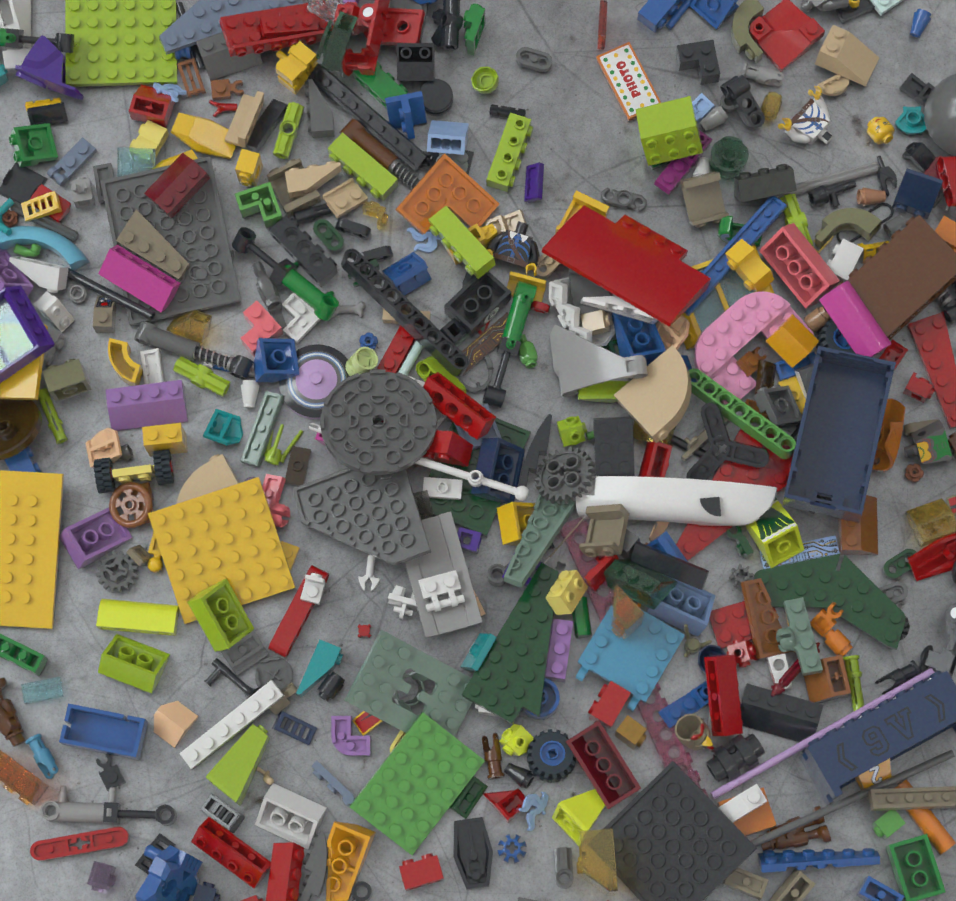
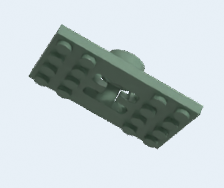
[344,630,472,737]

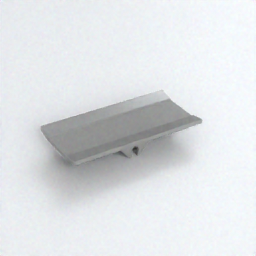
[405,511,482,638]

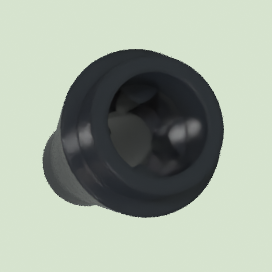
[504,763,535,789]

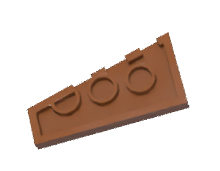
[740,578,793,659]

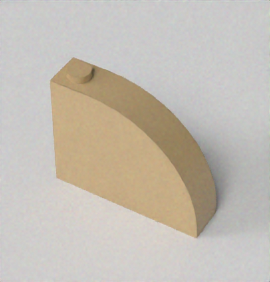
[614,345,692,443]
[176,454,240,504]

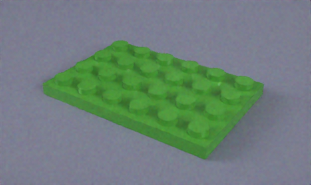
[349,712,485,855]

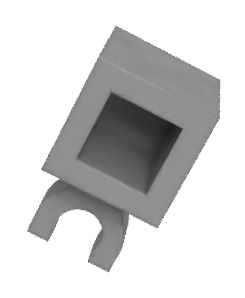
[71,177,95,208]

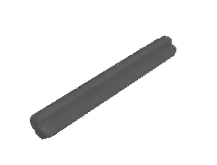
[10,201,79,241]

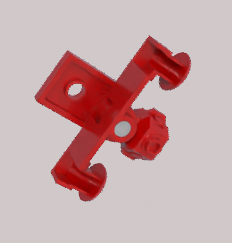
[334,0,425,76]

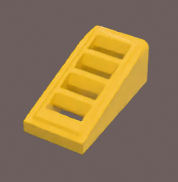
[21,191,62,222]

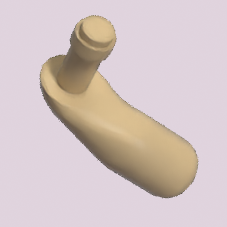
[256,767,274,785]

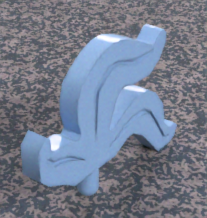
[153,83,187,102]
[407,227,442,253]
[519,792,549,831]

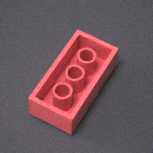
[759,223,840,309]

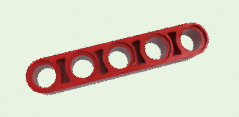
[268,565,329,658]

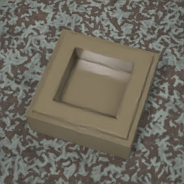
[126,545,152,566]

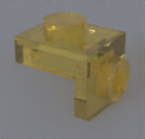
[362,201,389,230]

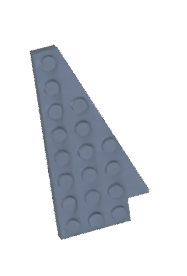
[159,0,303,55]

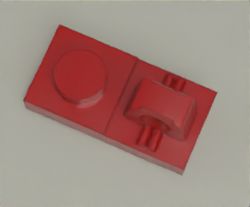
[584,555,622,591]

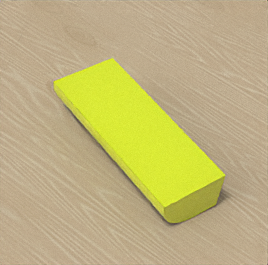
[96,599,179,636]

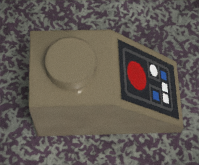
[93,296,117,333]

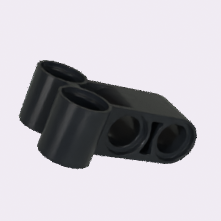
[720,75,765,128]

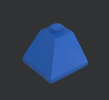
[253,338,299,383]

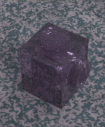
[87,861,116,893]

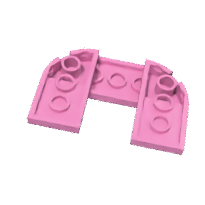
[694,292,814,405]

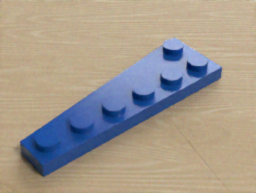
[758,848,880,873]

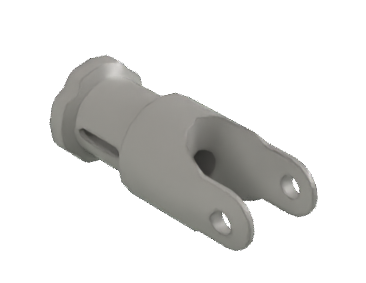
[741,62,784,87]

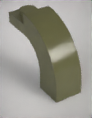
[731,0,764,63]
[815,208,882,249]

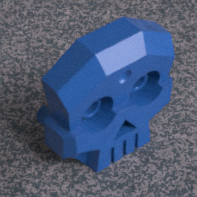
[135,844,203,901]

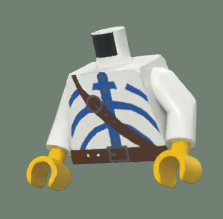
[778,86,833,145]

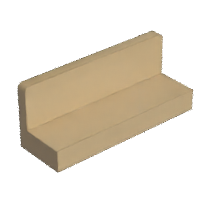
[225,91,264,148]

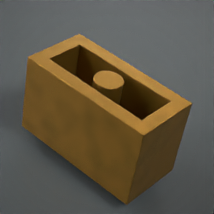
[615,715,647,750]

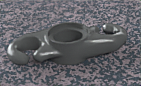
[601,188,647,211]

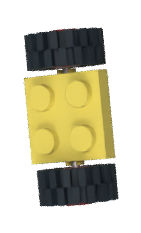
[94,449,174,494]

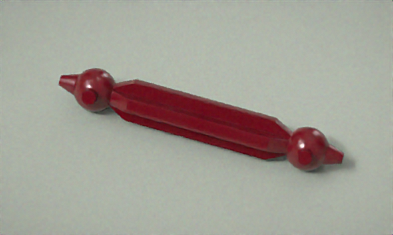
[771,642,820,696]

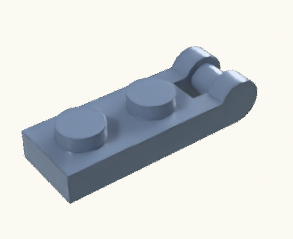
[47,137,97,186]
[312,760,355,806]

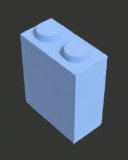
[427,120,469,155]

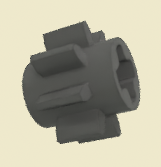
[729,564,754,587]

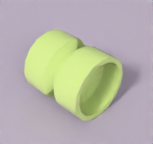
[345,347,378,376]

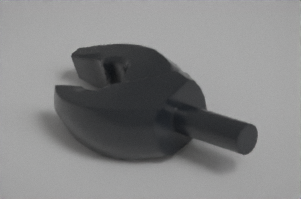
[877,155,897,197]

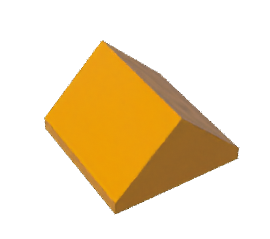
[766,314,819,368]

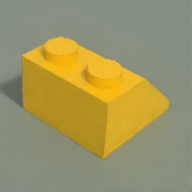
[497,502,535,546]

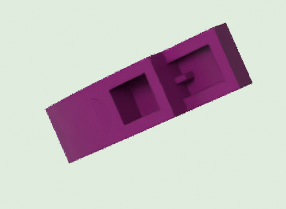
[654,130,713,195]

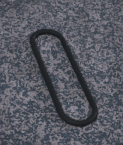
[836,203,894,243]

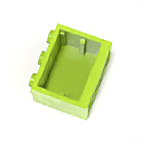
[635,96,703,166]

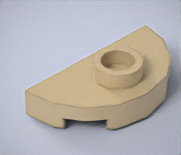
[817,74,849,96]

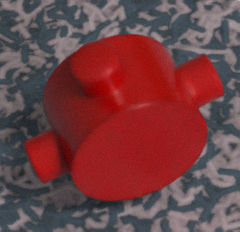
[357,624,372,638]

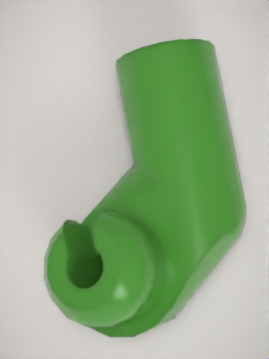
[13,244,41,257]

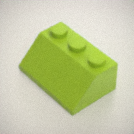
[187,579,254,652]
[98,634,170,693]

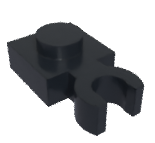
[96,754,126,791]

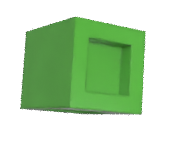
[872,810,905,839]

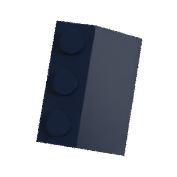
[471,438,525,504]

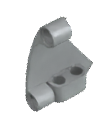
[549,324,648,397]

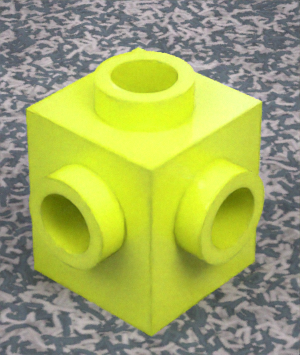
[499,724,534,756]

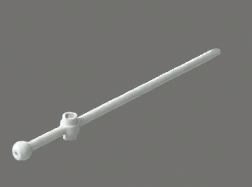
[309,423,529,501]

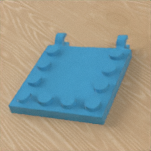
[575,595,685,712]

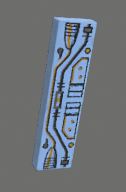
[759,535,840,569]

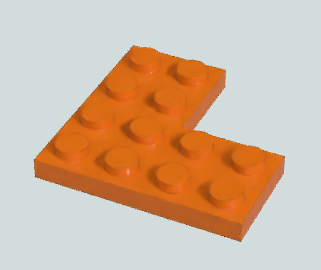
[395,153,500,235]

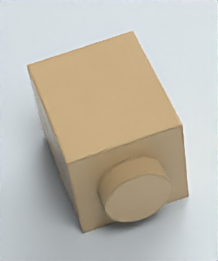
[581,310,612,336]

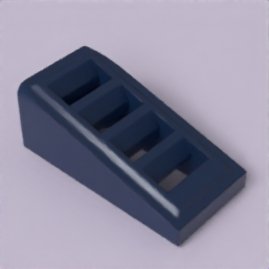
[272,711,317,745]

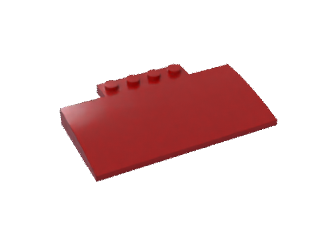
[542,205,711,327]

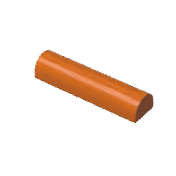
[895,779,956,855]

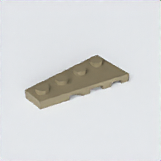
[116,209,190,281]

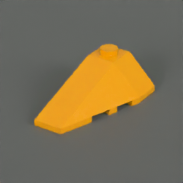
[326,821,376,901]

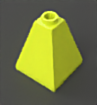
[552,789,605,846]

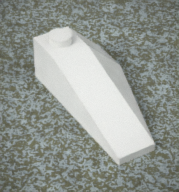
[580,296,658,324]

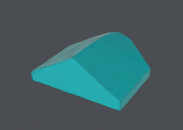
[203,409,243,445]

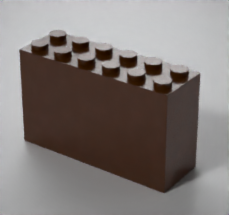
[835,215,956,341]

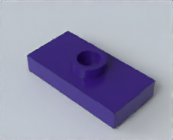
[524,162,544,203]

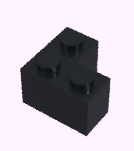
[676,40,720,85]

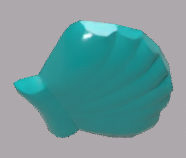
[895,106,927,135]

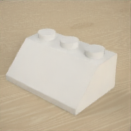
[255,783,326,850]

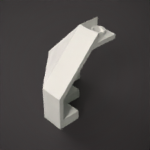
[549,277,616,347]

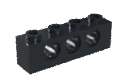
[269,215,338,287]

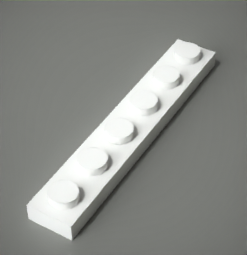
[179,680,284,769]

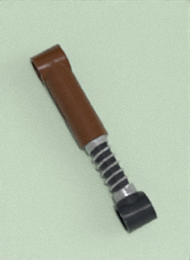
[339,118,420,189]

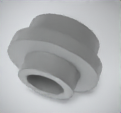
[68,284,87,303]

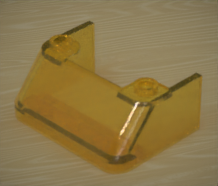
[576,829,618,896]

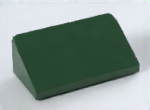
[449,776,488,819]

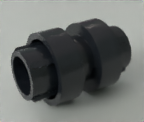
[705,733,765,782]

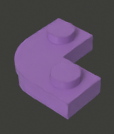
[331,716,371,756]

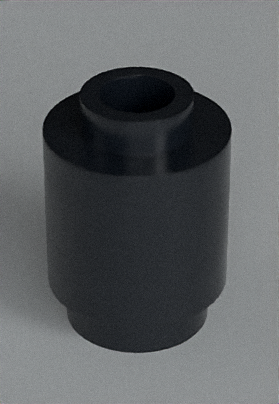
[317,671,345,702]

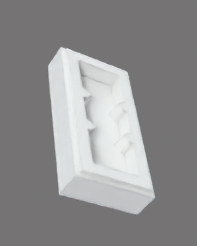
[140,348,165,384]
[422,477,463,500]

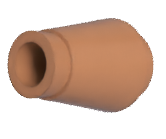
[857,187,886,206]

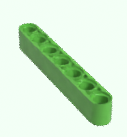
[689,368,796,459]

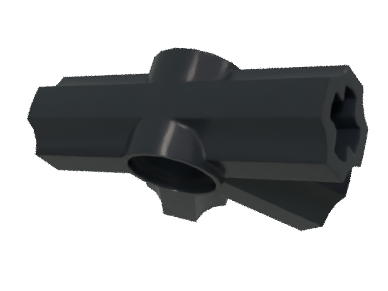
[431,0,463,51]

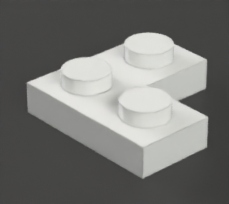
[282,293,321,344]

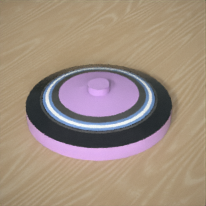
[279,344,350,420]

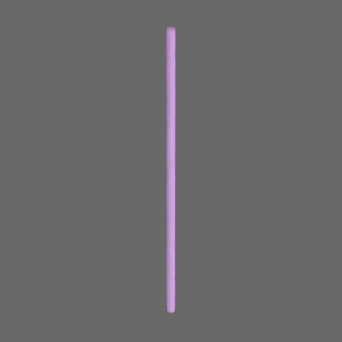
[710,668,934,800]

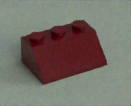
[144,153,210,219]

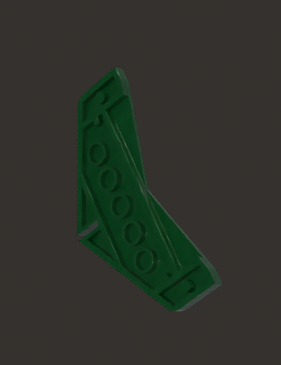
[753,553,906,650]

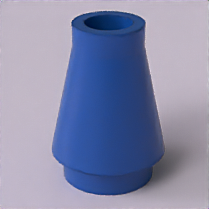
[910,9,931,38]

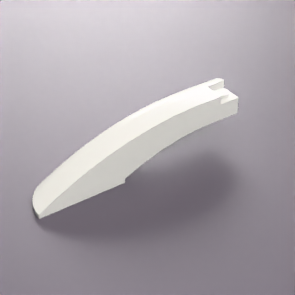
[576,476,777,526]

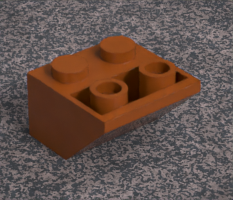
[803,655,851,703]

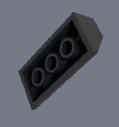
[740,683,823,742]

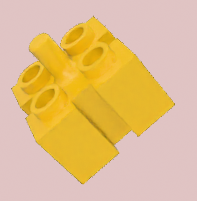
[275,41,318,95]

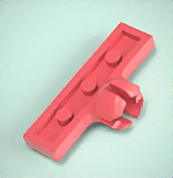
[262,474,290,528]

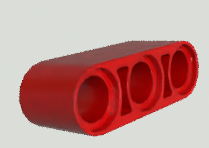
[937,156,956,207]

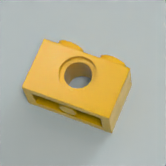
[235,149,263,187]

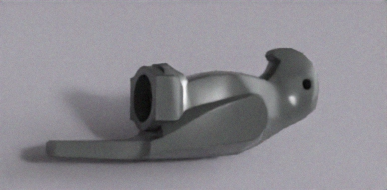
[252,261,287,329]

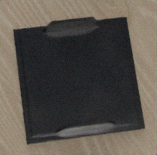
[0,162,48,208]

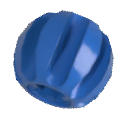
[497,834,527,864]

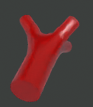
[209,100,237,117]

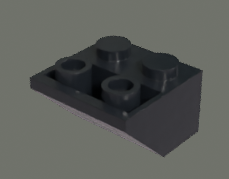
[397,43,435,81]

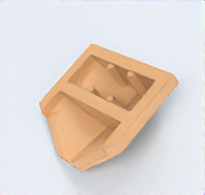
[656,316,690,350]
[85,428,122,468]
[154,701,199,748]

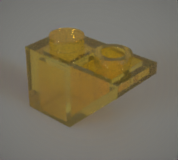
[167,310,212,343]

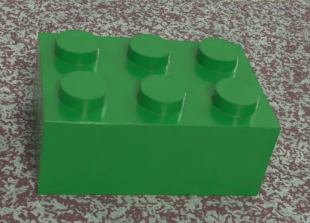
[886,834,946,901]

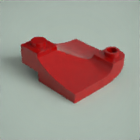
[749,0,825,72]

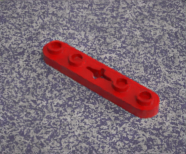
[30,827,129,861]

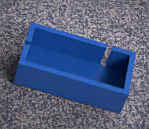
[59,703,148,760]

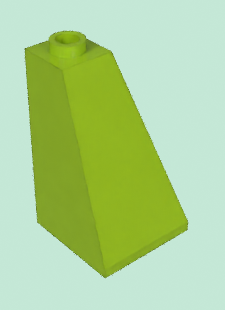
[206,724,270,806]

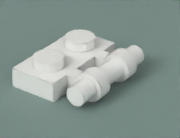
[418,570,465,612]

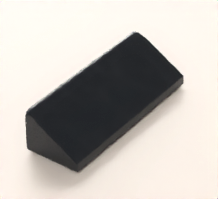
[247,99,288,153]

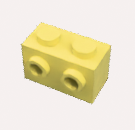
[546,570,588,615]

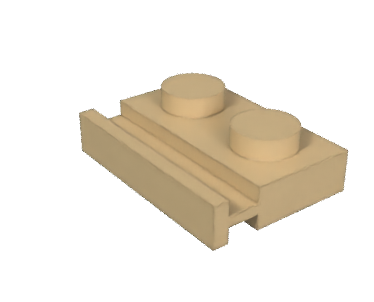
[322,178,368,219]

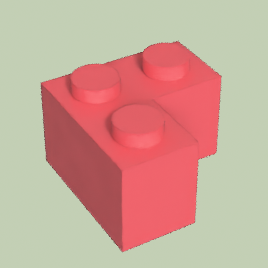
[240,301,283,358]

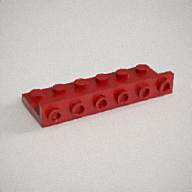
[219,0,338,57]

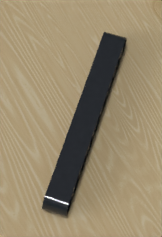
[341,249,469,377]

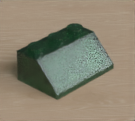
[604,559,677,610]

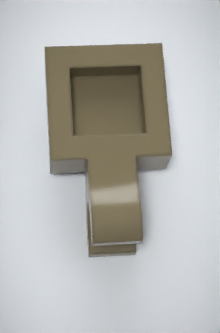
[269,682,297,715]

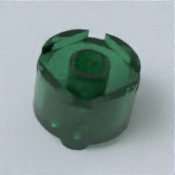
[709,136,749,179]

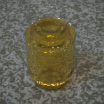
[760,92,782,121]

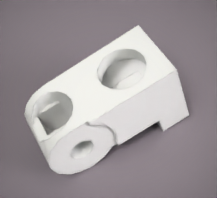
[765,653,792,691]

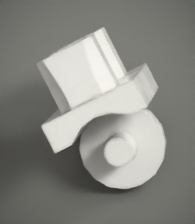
[388,585,418,620]

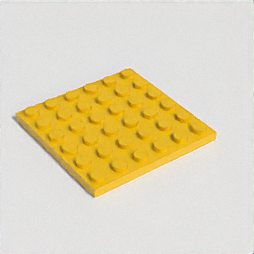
[148,477,296,624]

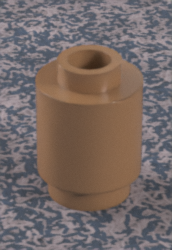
[804,306,831,333]

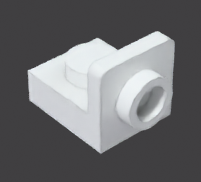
[300,573,326,605]

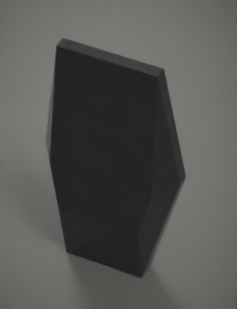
[453,817,493,890]

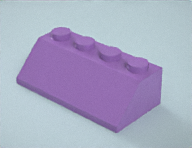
[106,380,188,431]

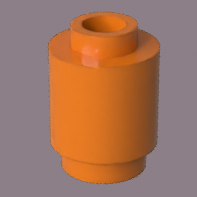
[824,629,853,657]

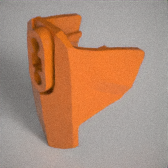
[872,399,906,472]

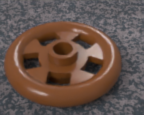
[109,482,153,528]

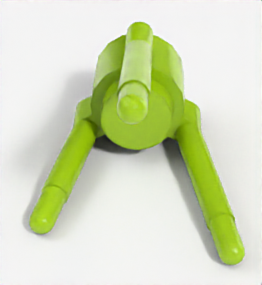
[264,424,303,466]

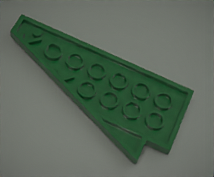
[462,562,559,725]

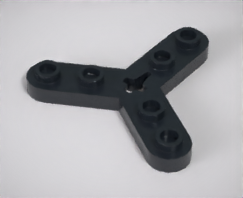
[686,402,770,480]

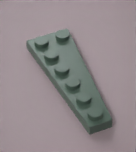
[504,494,576,588]

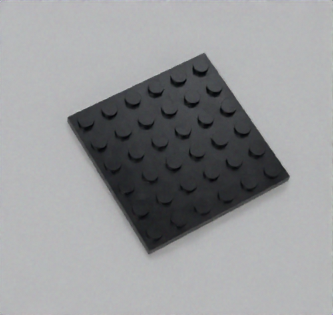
[588,761,757,901]

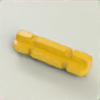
[25,98,62,111]

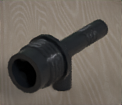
[808,180,857,207]

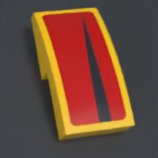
[352,711,383,736]

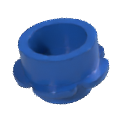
[359,333,378,350]

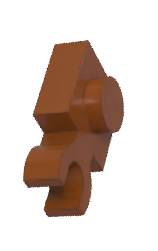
[211,79,244,101]
[736,347,767,377]

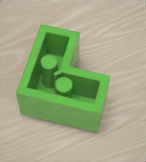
[235,182,283,229]

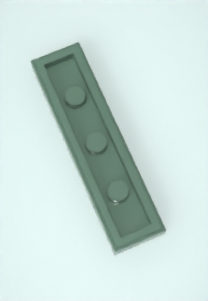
[240,391,284,467]

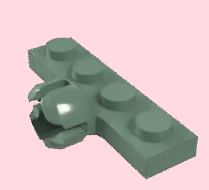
[776,597,823,676]

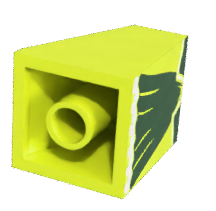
[745,497,805,568]

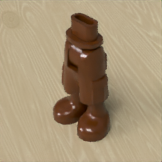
[0,677,26,747]
[758,806,831,851]

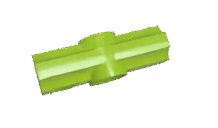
[273,102,304,160]
[780,194,813,246]
[173,356,231,397]

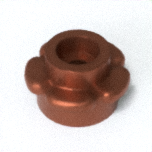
[2,209,18,227]
[905,463,924,482]

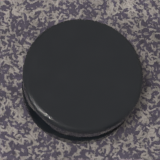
[419,79,453,116]

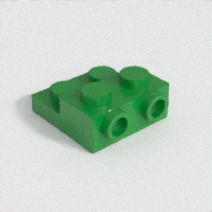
[463,3,486,56]
[9,123,58,167]

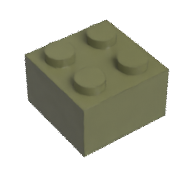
[42,359,92,402]

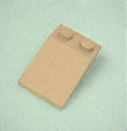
[815,25,879,86]

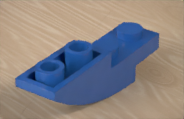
[658,681,709,729]

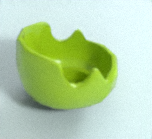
[471,66,499,94]

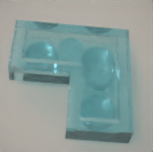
[117,147,155,177]

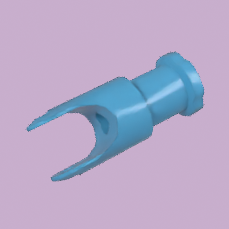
[25,734,58,779]

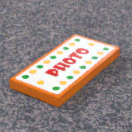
[596,42,661,121]

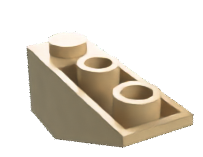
[285,161,342,199]

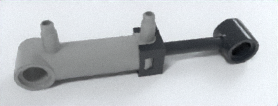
[40,786,177,826]

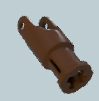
[482,733,505,780]

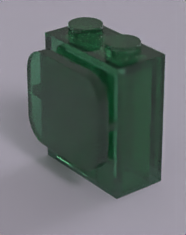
[316,11,358,72]

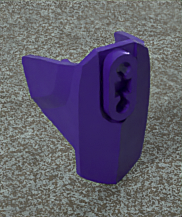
[15,35,84,100]

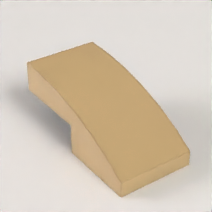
[484,209,526,234]

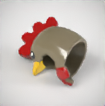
[675,713,714,751]

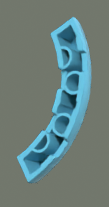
[0,226,89,271]

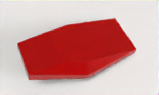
[907,533,956,581]

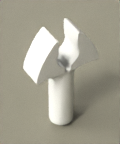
[358,555,380,592]

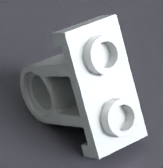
[33,291,75,332]

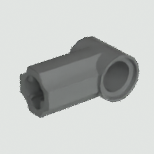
[554,847,574,889]

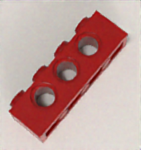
[423,372,496,440]

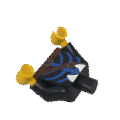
[486,221,540,276]

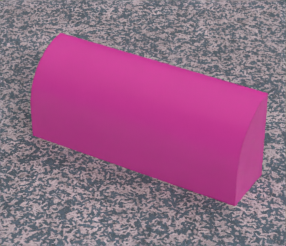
[98,245,181,312]
[819,281,891,357]

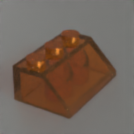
[611,585,645,640]
[0,750,49,805]

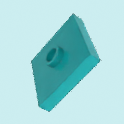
[460,633,496,671]

